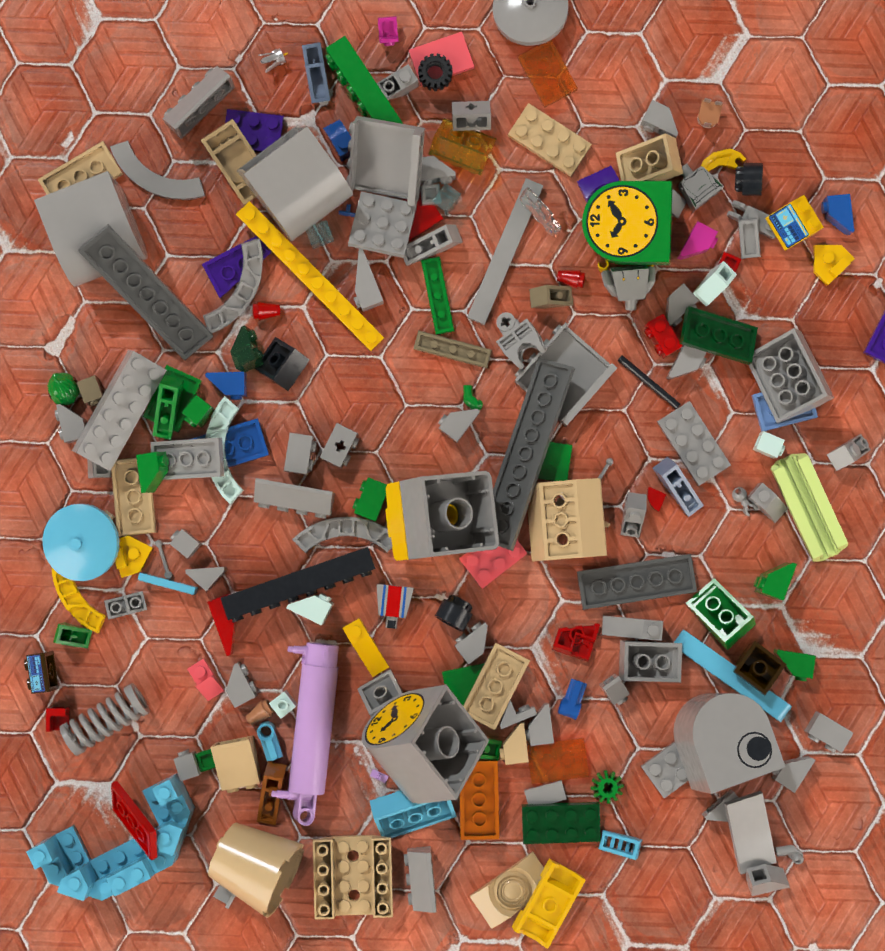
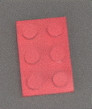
[459,540,528,589]

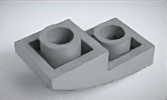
[104,591,147,620]

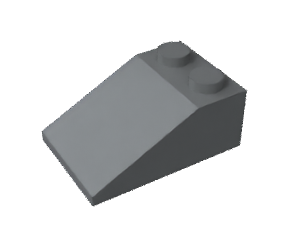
[619,640,682,682]

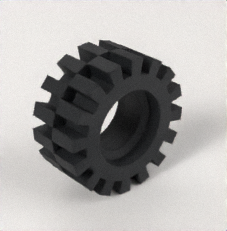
[418,53,452,91]

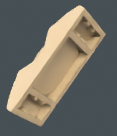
[201,119,257,205]
[470,851,544,929]

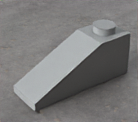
[403,224,463,266]
[354,249,384,312]
[601,616,663,641]

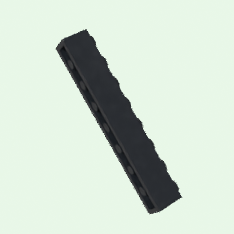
[220,547,376,622]

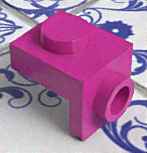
[378,16,399,46]

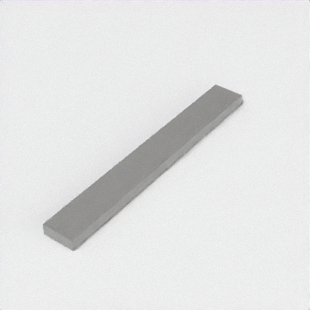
[467,178,543,325]

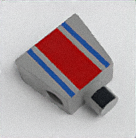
[377,584,414,629]

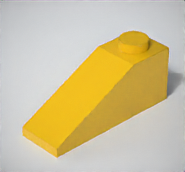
[343,618,389,677]

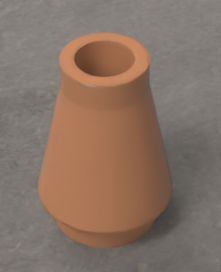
[246,699,275,725]

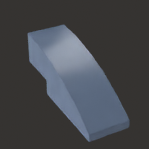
[302,42,330,103]

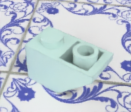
[693,261,737,306]

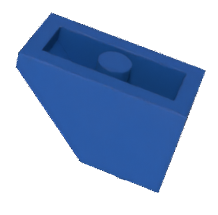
[323,119,351,162]
[821,194,854,235]
[206,372,247,400]

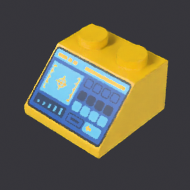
[765,195,824,251]

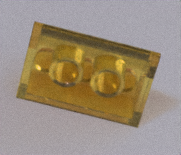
[428,118,496,175]

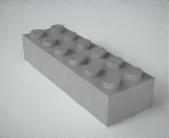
[72,350,167,471]

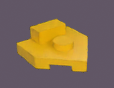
[813,245,855,286]
[115,535,153,578]

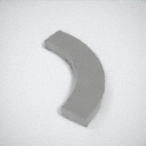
[110,141,206,200]
[203,238,263,333]
[292,517,392,553]

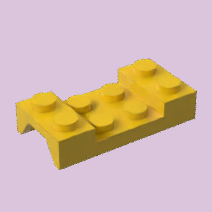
[512,858,586,949]

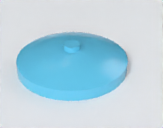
[43,504,119,581]

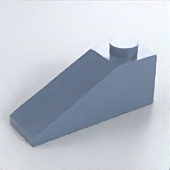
[652,457,704,517]

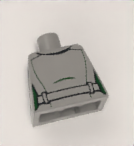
[678,163,724,213]

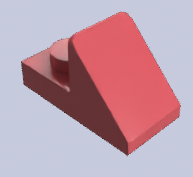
[187,658,225,701]

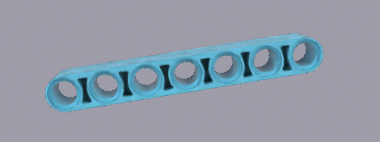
[674,630,792,722]

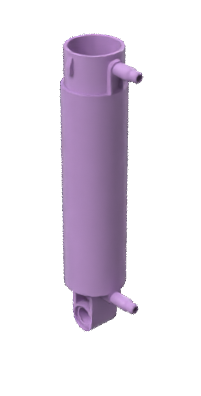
[271,642,339,826]

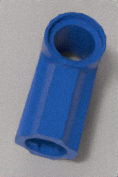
[558,678,587,720]

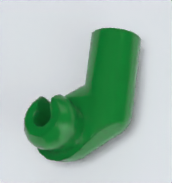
[463,385,483,410]

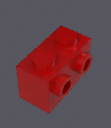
[644,314,683,359]

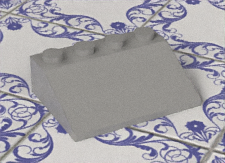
[749,328,834,423]

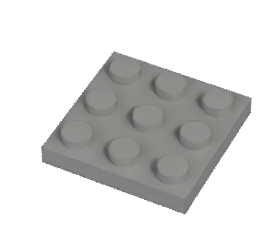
[348,191,417,258]

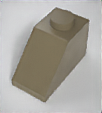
[529,285,573,309]

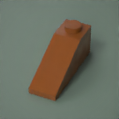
[257,761,287,825]

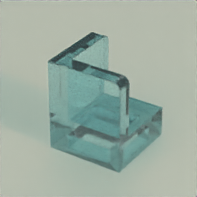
[433,183,461,216]
[306,220,334,249]

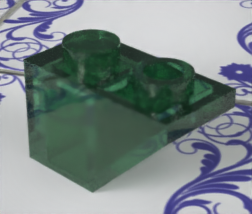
[230,325,264,372]

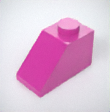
[678,221,718,260]

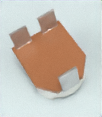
[697,98,723,128]

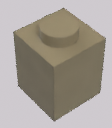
[77,375,104,407]

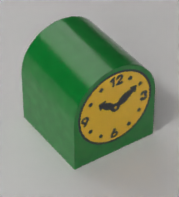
[582,181,673,265]

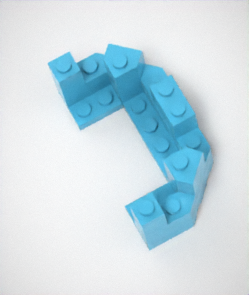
[26,773,195,901]

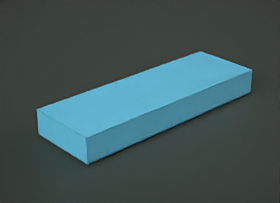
[138,572,198,595]

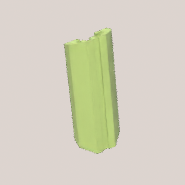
[771,453,848,562]

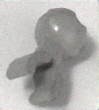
[732,487,758,516]

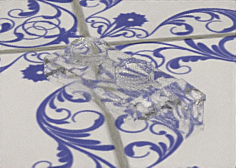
[519,187,562,236]

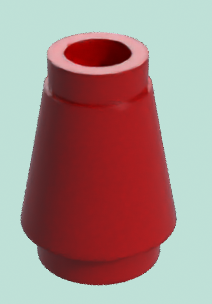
[557,270,586,289]
[252,302,280,321]

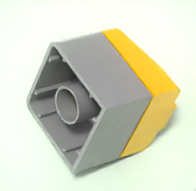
[385,471,499,561]

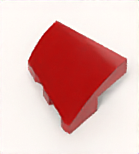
[552,623,600,662]

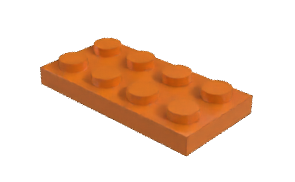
[460,760,499,840]

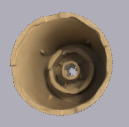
[208,822,304,918]

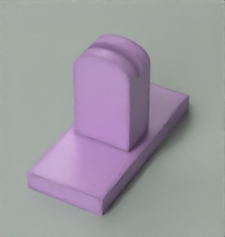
[370,769,389,783]

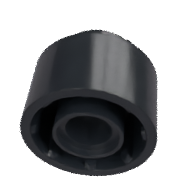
[735,162,763,196]
[435,595,472,632]

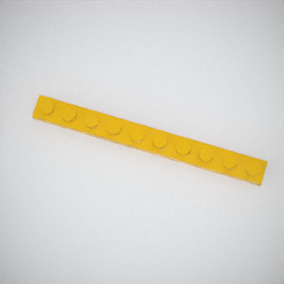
[236,201,384,351]

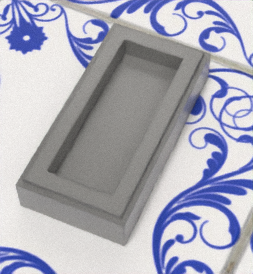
[738,218,761,259]
[524,780,567,804]

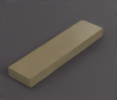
[413,330,492,369]

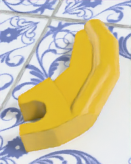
[701,149,746,172]

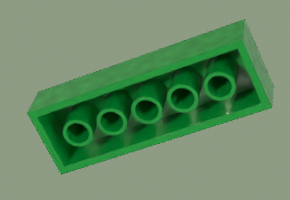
[325,36,403,124]

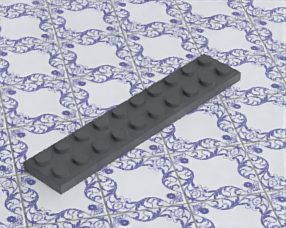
[493,358,575,551]

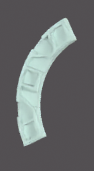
[206,396,244,505]

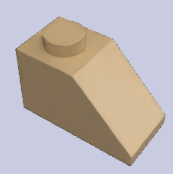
[499,721,529,765]

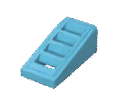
[599,830,642,860]

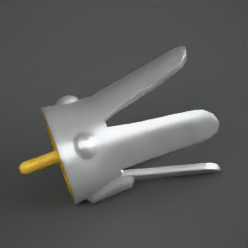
[258,48,288,73]

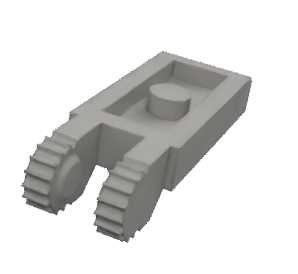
[727,200,776,239]

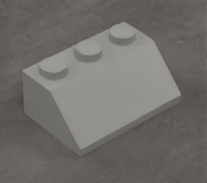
[404,846,436,913]

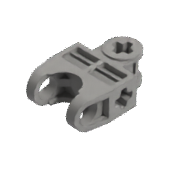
[496,312,547,370]

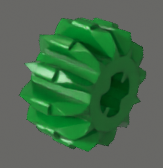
[590,770,624,804]

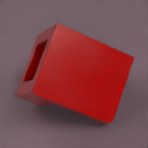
[46,707,70,732]

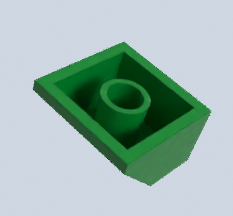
[754,563,797,601]

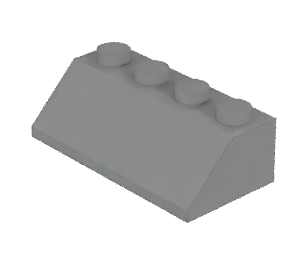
[162,66,235,139]
[254,478,335,519]

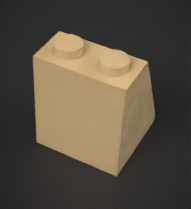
[211,735,262,793]

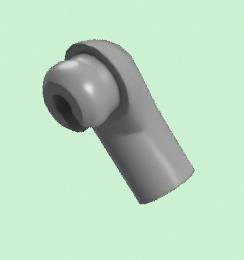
[775,845,804,864]

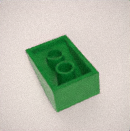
[686,578,756,650]

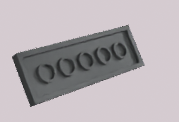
[577,554,697,610]

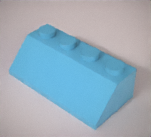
[370,790,457,838]

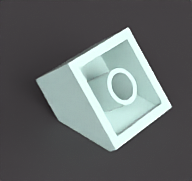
[286,593,334,625]

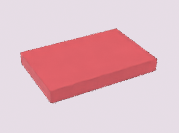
[408,32,474,87]

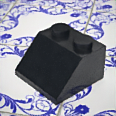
[254,337,310,391]

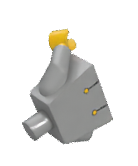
[598,260,655,311]

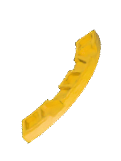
[52,568,107,633]

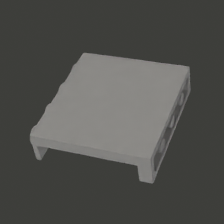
[346,116,425,206]
[514,322,617,427]

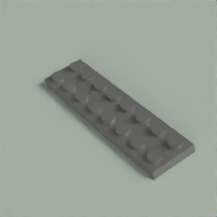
[78,224,213,360]

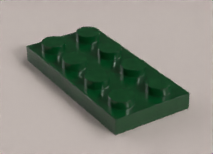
[680,306,758,365]
[522,802,601,844]

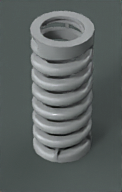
[60,683,150,756]

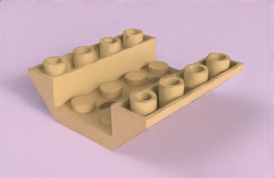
[528,478,607,561]
[313,835,393,919]

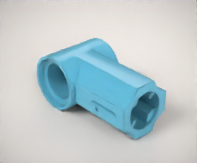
[257,721,283,762]

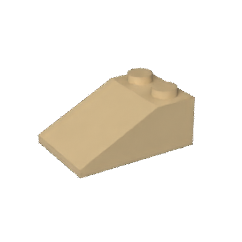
[616,133,683,181]

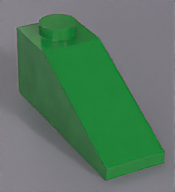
[152,375,184,440]

